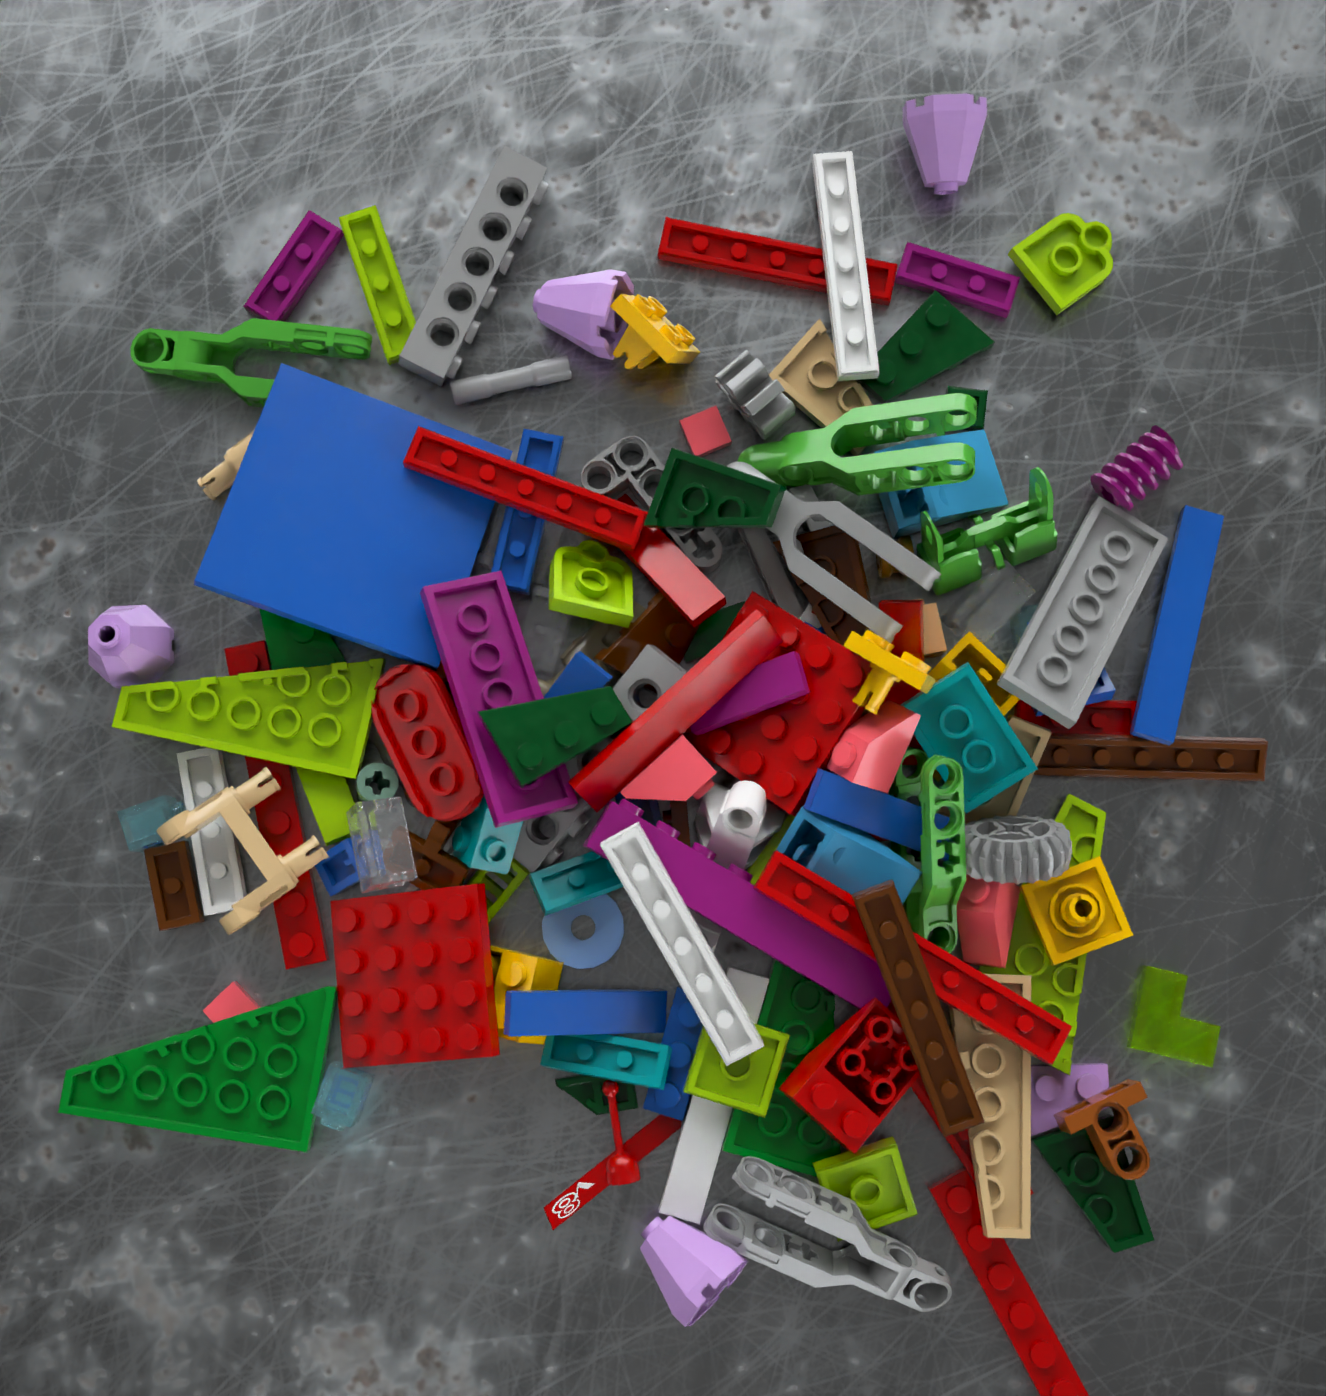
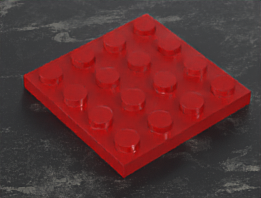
[682,591,873,817]
[330,883,500,1068]

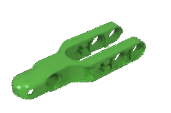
[130,318,372,408]
[737,393,977,496]
[889,746,967,955]

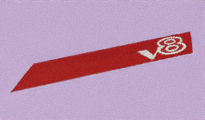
[544,1114,682,1230]

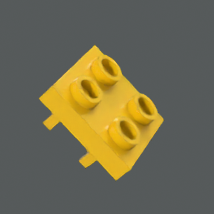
[610,294,700,369]

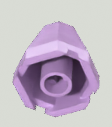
[902,93,987,195]
[533,270,634,360]
[88,605,174,689]
[640,1216,748,1327]

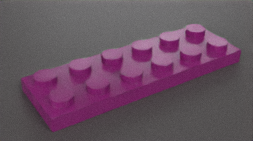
[420,571,578,828]

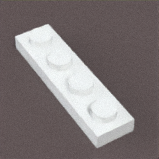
[176,748,247,916]

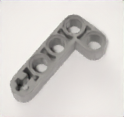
[581,435,723,575]

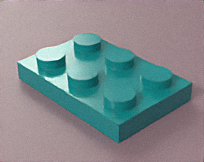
[901,662,1038,814]

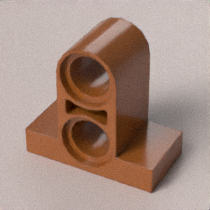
[1053,1079,1150,1180]

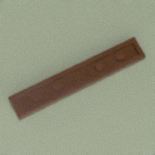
[1034,733,1268,781]
[852,879,985,1137]

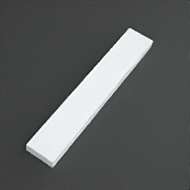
[812,151,879,381]
[600,822,764,1066]
[659,966,770,1224]

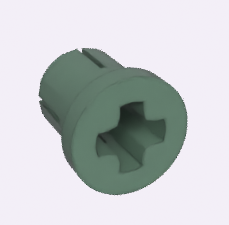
[356,763,398,810]

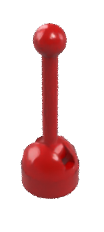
[602,1080,641,1186]

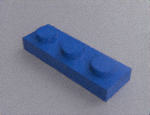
[643,985,703,1121]

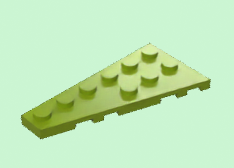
[112,658,386,780]
[977,793,1106,1075]

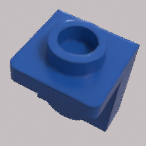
[315,832,385,897]

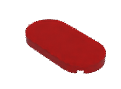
[371,664,484,822]

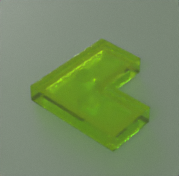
[1127,965,1221,1068]

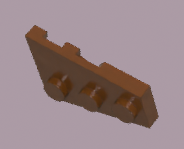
[773,525,879,649]
[594,591,701,696]

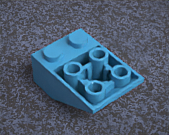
[874,429,1009,539]
[775,806,923,904]

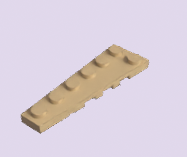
[949,974,1031,1239]

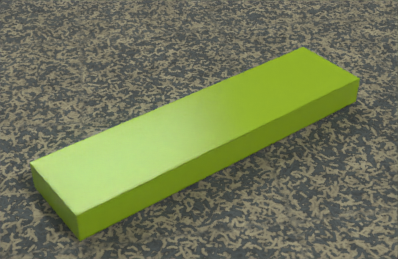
[338,205,416,365]

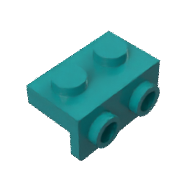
[452,795,523,874]

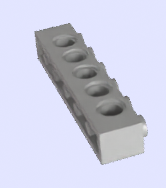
[399,145,549,387]
[513,644,687,873]

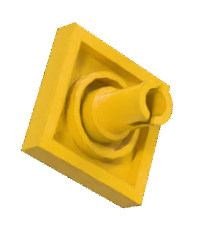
[844,630,936,715]
[1020,856,1133,966]

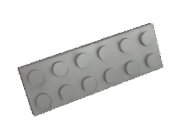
[996,496,1168,729]

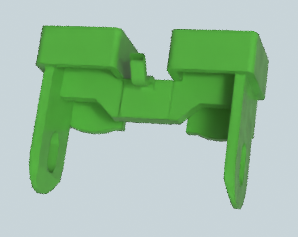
[916,467,1058,595]

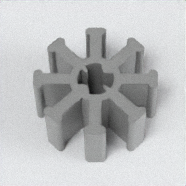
[715,350,796,440]

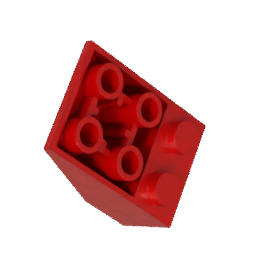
[778,997,920,1154]

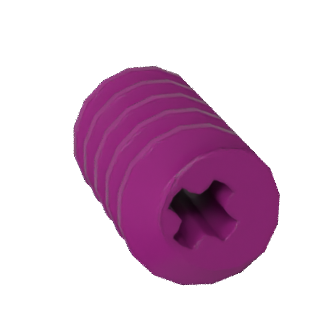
[1090,425,1183,511]

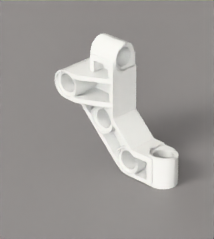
[670,780,786,969]

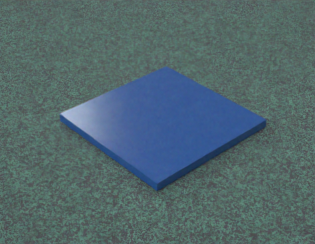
[194,363,513,671]

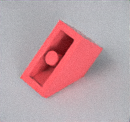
[826,700,921,794]
[620,735,717,801]
[957,874,1020,968]

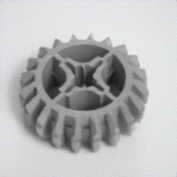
[965,815,1072,885]

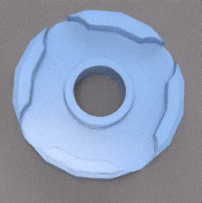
[542,894,624,969]

